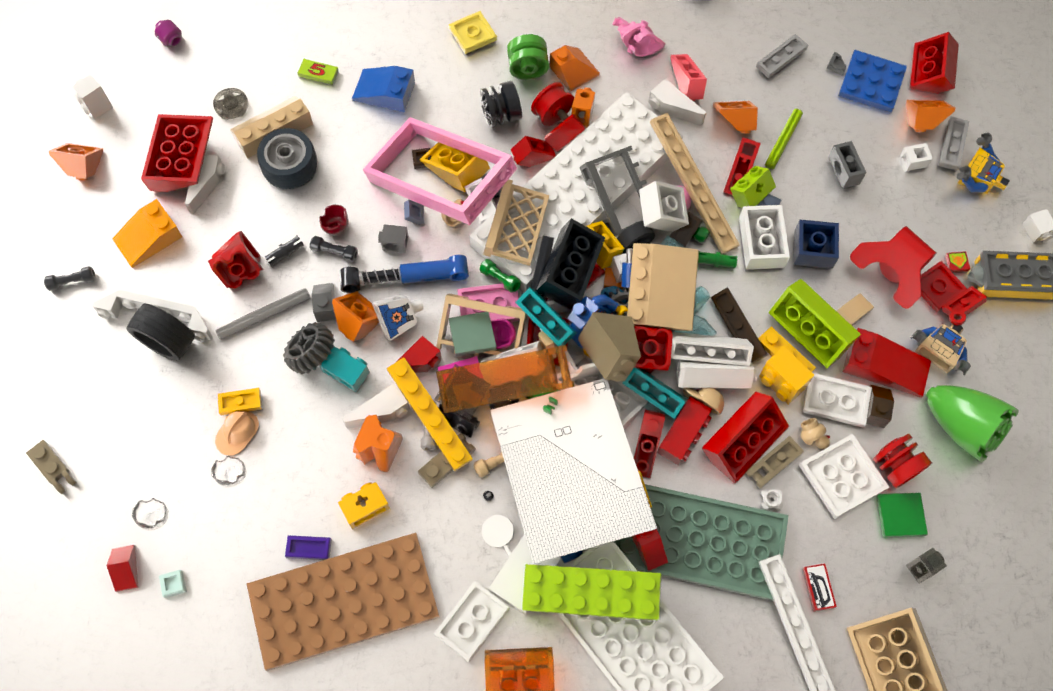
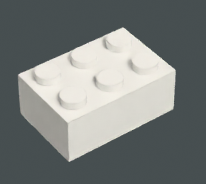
[739,205,790,270]

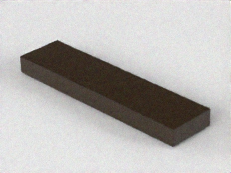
[711,287,768,364]

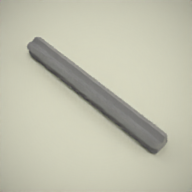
[215,288,310,339]

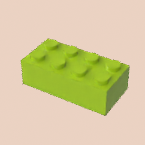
[768,279,861,368]

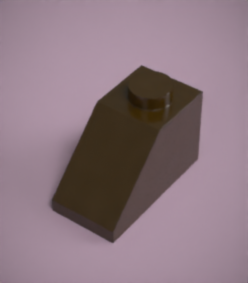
[866,385,894,428]

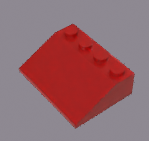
[141,114,214,192]

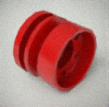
[873,434,933,489]

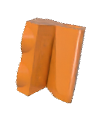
[353,414,403,472]

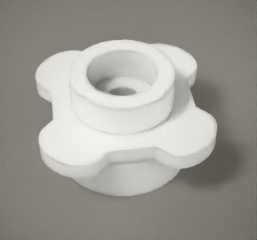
[761,489,783,510]

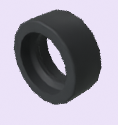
[617,221,655,254]

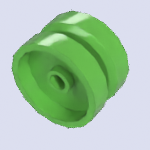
[507,34,549,80]

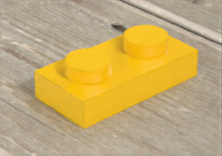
[218,388,262,416]

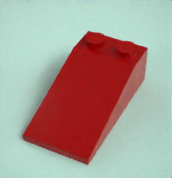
[842,328,931,398]

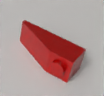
[723,137,761,195]

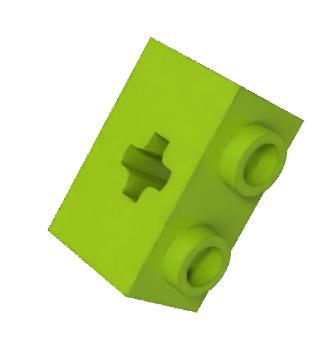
[730,166,776,208]

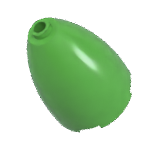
[926,385,1019,462]

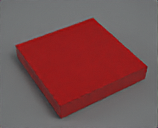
[921,261,967,313]

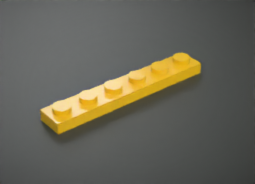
[386,358,473,471]

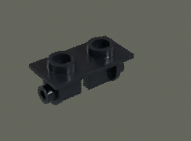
[438,402,480,438]

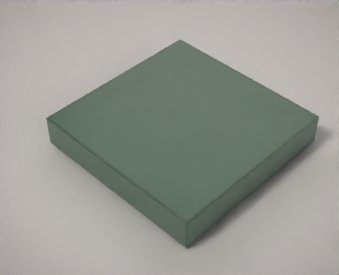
[449,312,496,357]

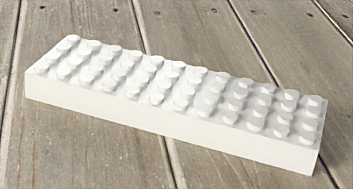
[469,92,683,293]

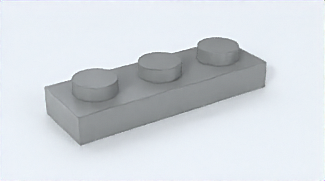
[756,34,808,78]
[939,116,970,171]

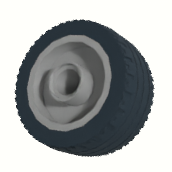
[257,128,317,189]

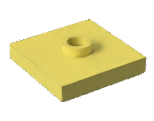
[449,11,497,54]

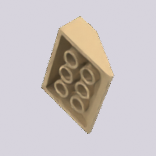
[627,243,699,331]
[847,608,948,691]

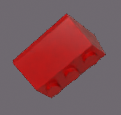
[910,32,959,94]

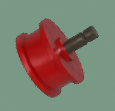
[531,82,574,126]

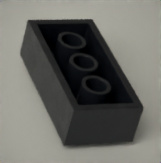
[536,218,605,310]

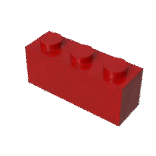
[657,396,712,466]

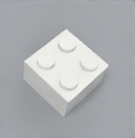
[639,181,689,232]

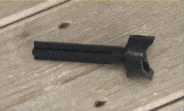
[521,235,554,302]

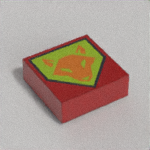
[945,251,971,273]

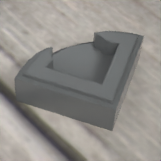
[826,52,846,75]

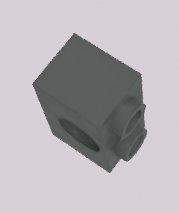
[828,141,867,189]

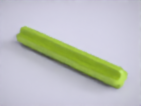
[765,108,803,170]

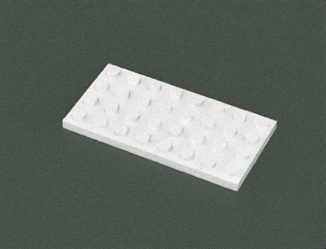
[557,541,724,691]

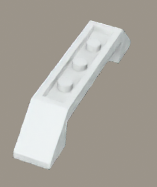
[92,289,212,341]

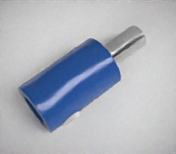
[621,248,633,288]

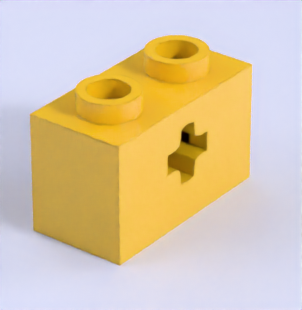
[338,482,390,529]

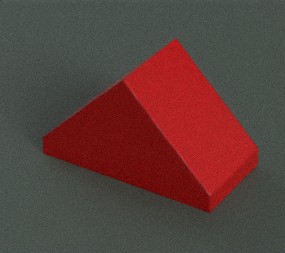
[106,545,138,592]

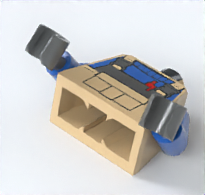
[910,324,971,375]

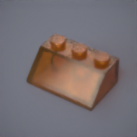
[485,647,555,691]

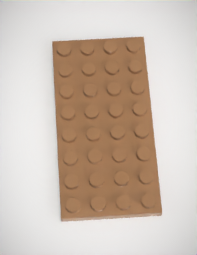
[246,533,440,671]

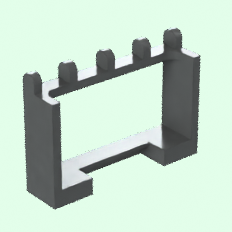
[579,146,647,237]

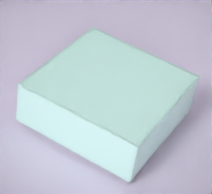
[159,569,186,598]

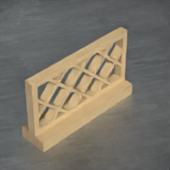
[483,179,549,266]

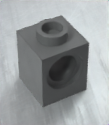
[378,224,409,253]

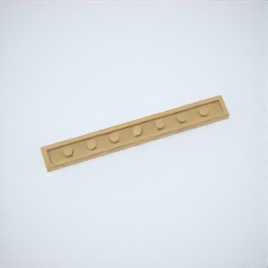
[650,112,740,255]

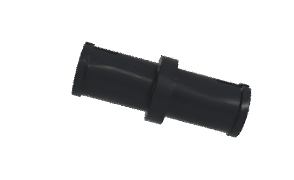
[264,235,304,267]

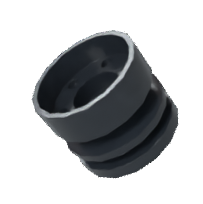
[480,81,522,128]

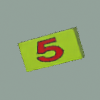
[297,59,339,85]

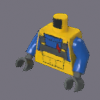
[957,133,1010,194]

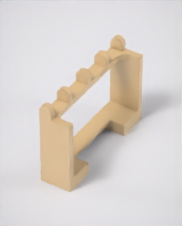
[436,293,527,358]

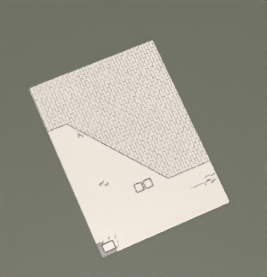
[491,379,657,564]

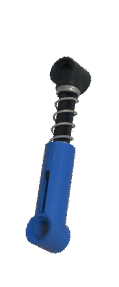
[339,255,469,293]

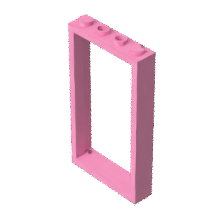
[363,117,517,225]

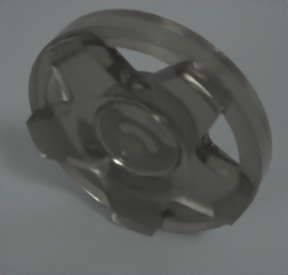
[213,88,248,120]

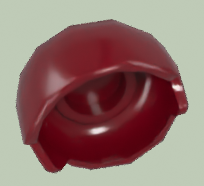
[319,204,349,235]

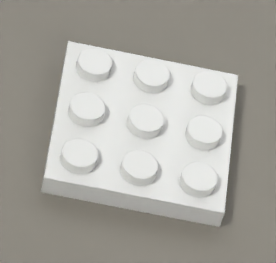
[799,434,889,519]

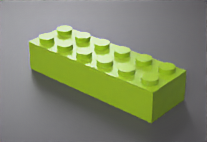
[522,564,662,621]

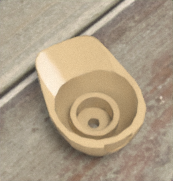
[683,388,724,415]

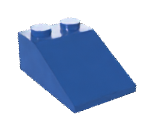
[352,66,415,112]

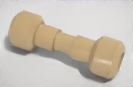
[473,452,504,478]

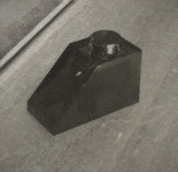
[906,548,947,584]

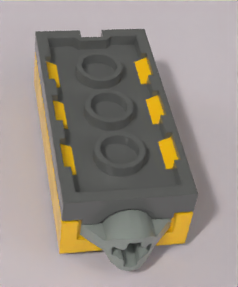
[967,250,1053,300]

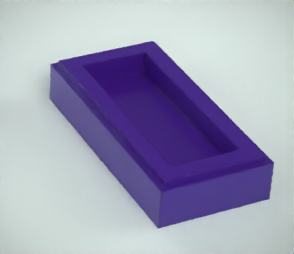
[285,535,332,560]

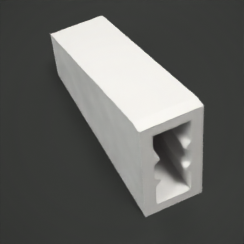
[676,359,757,389]

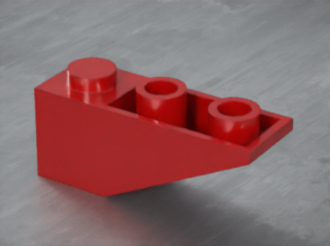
[634,409,665,478]

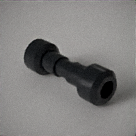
[309,236,358,262]
[43,266,96,291]

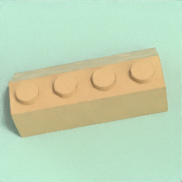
[230,96,313,159]

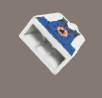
[372,295,424,340]

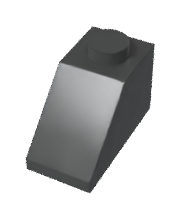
[311,283,336,322]

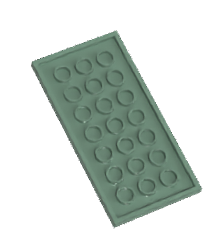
[614,484,789,601]

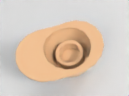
[215,411,259,456]

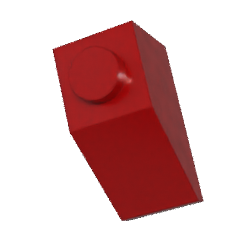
[510,136,556,167]
[395,336,441,373]
[631,528,668,572]

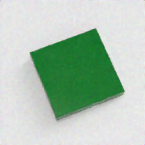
[876,493,928,538]

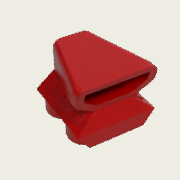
[208,230,264,288]
[634,326,673,371]

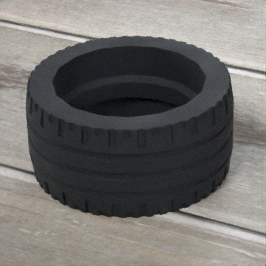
[126,303,195,361]

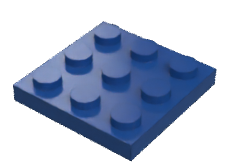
[838,49,907,113]

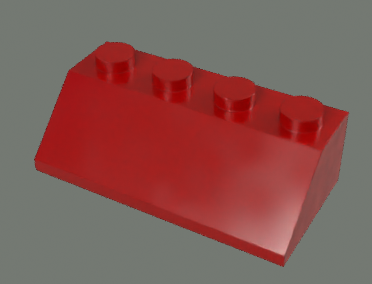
[702,392,789,483]

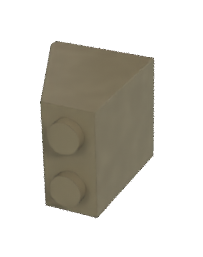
[578,312,641,382]

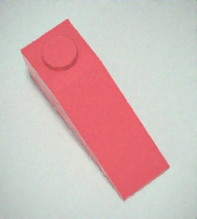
[670,54,707,101]

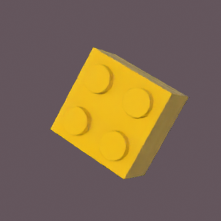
[759,346,814,405]

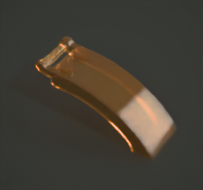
[436,345,575,413]

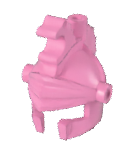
[612,17,665,57]

